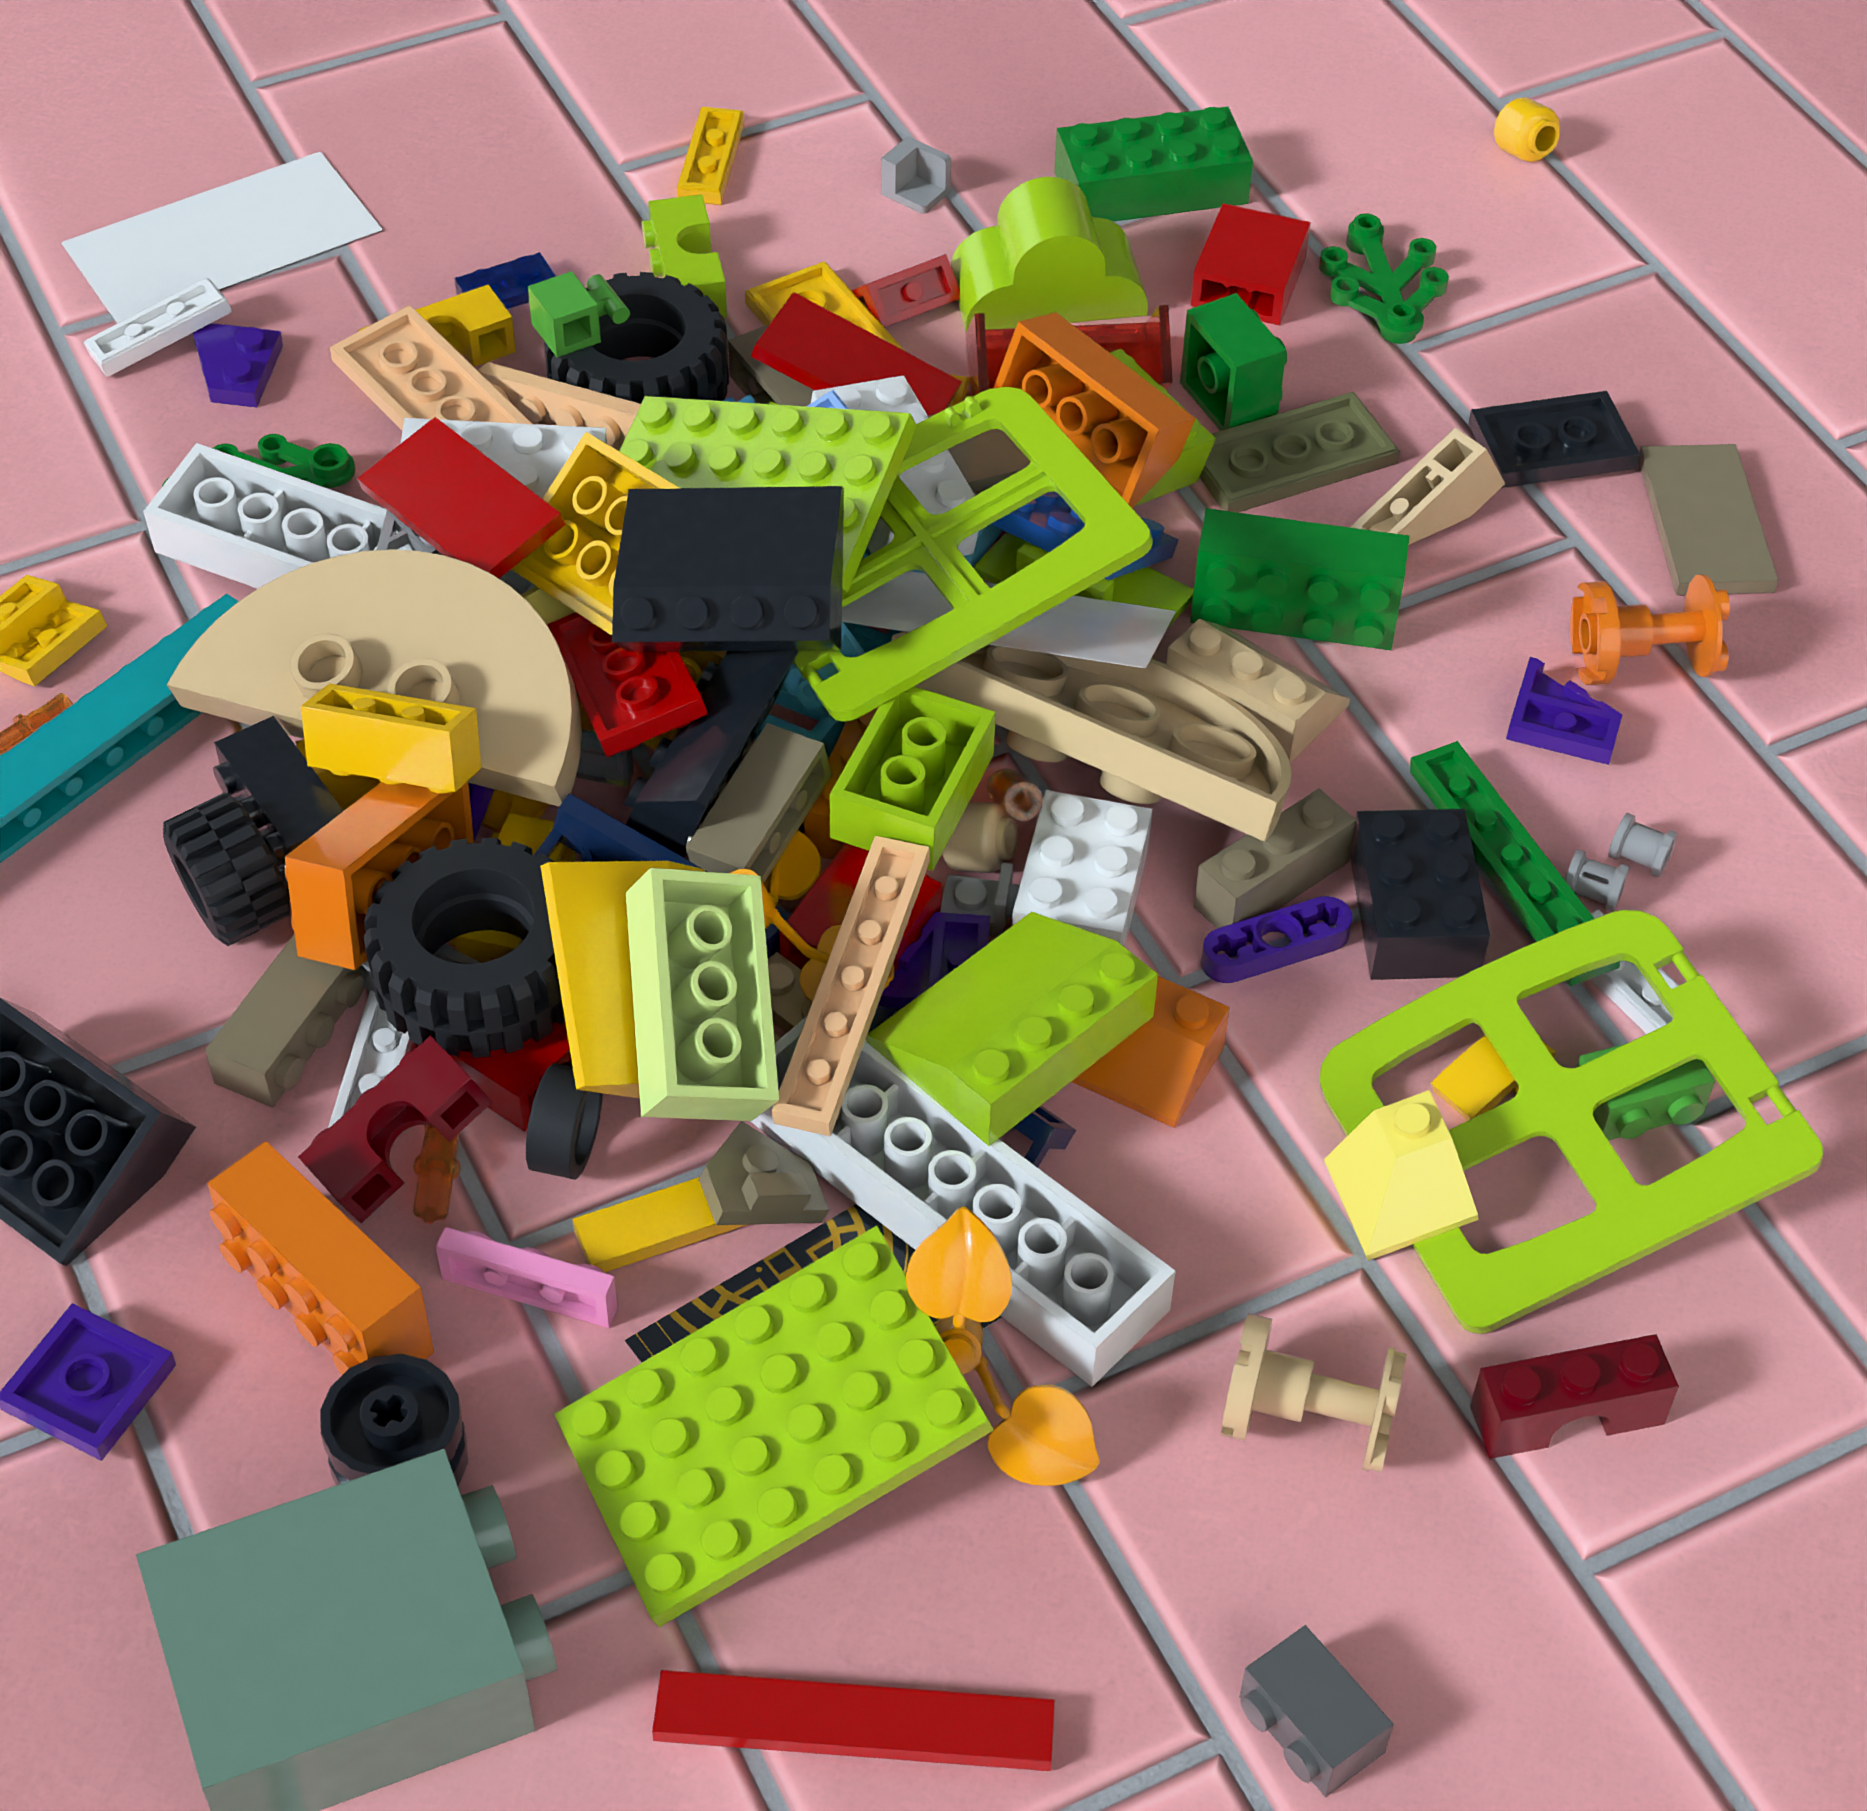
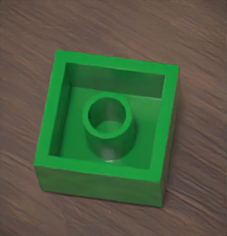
[1180,293,1287,431]

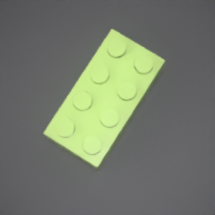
[626,868,779,1121]

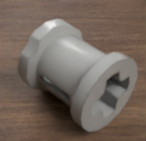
[1608,813,1678,877]
[1565,849,1630,912]

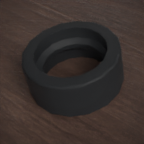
[526,1063,603,1180]

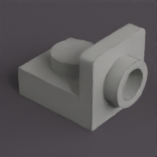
[940,863,1020,937]

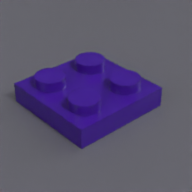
[0,1303,176,1461]

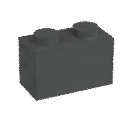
[1239,1625,1394,1797]

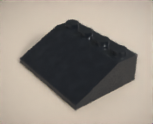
[612,486,844,652]
[0,997,196,1266]

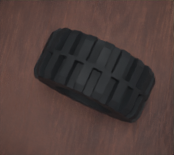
[544,272,729,404]
[364,837,565,1058]

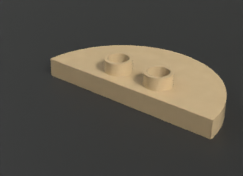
[167,549,582,806]
[891,631,1292,842]

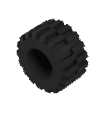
[163,792,290,946]

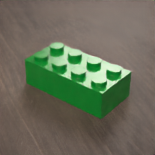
[1054,106,1253,222]
[1190,508,1410,651]

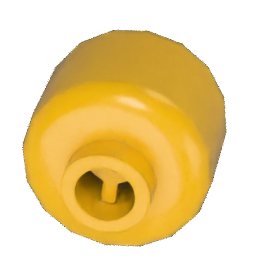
[1494,97,1560,162]

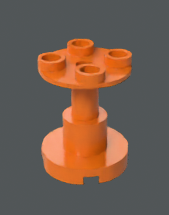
[1570,574,1730,685]

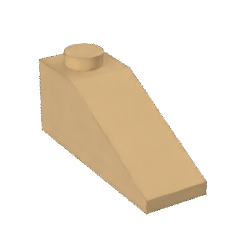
[1350,427,1505,545]

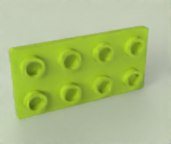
[975,532,1194,629]

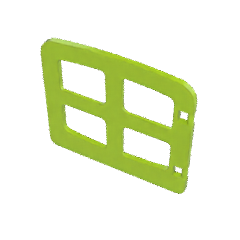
[793,387,1153,722]
[1319,910,1823,1334]

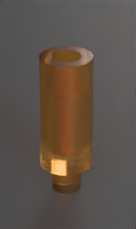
[987,768,1043,821]

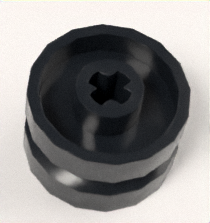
[320,1354,468,1486]

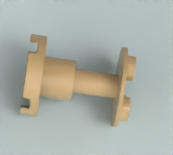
[1221,1313,1407,1472]

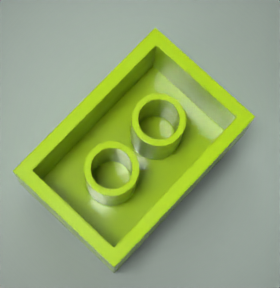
[830,686,996,871]

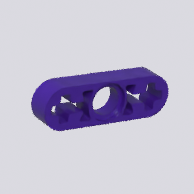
[1201,896,1352,983]

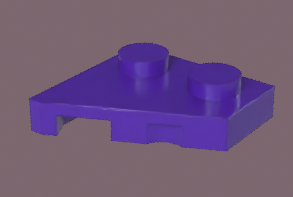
[193,323,283,408]
[1506,657,1623,765]
[878,912,990,1009]

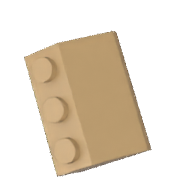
[1166,619,1350,763]

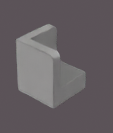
[881,136,951,214]

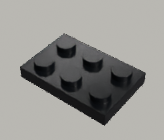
[1468,391,1640,488]

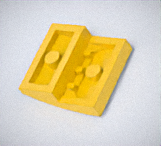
[0,574,107,687]

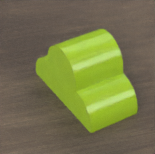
[951,177,1148,333]

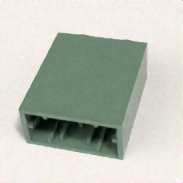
[136,1449,557,1811]

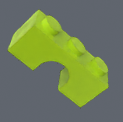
[642,194,727,318]

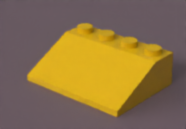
[511,432,679,635]
[541,861,705,1099]

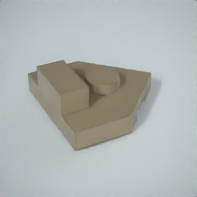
[699,1121,829,1225]

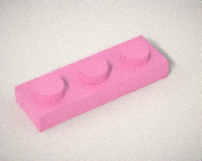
[436,1227,618,1328]

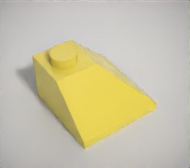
[1324,1090,1479,1261]

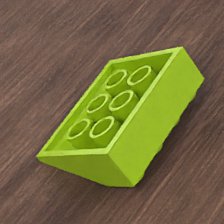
[867,911,1158,1146]

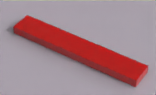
[652,1670,1055,1772]

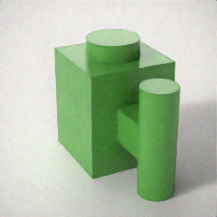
[528,271,630,358]

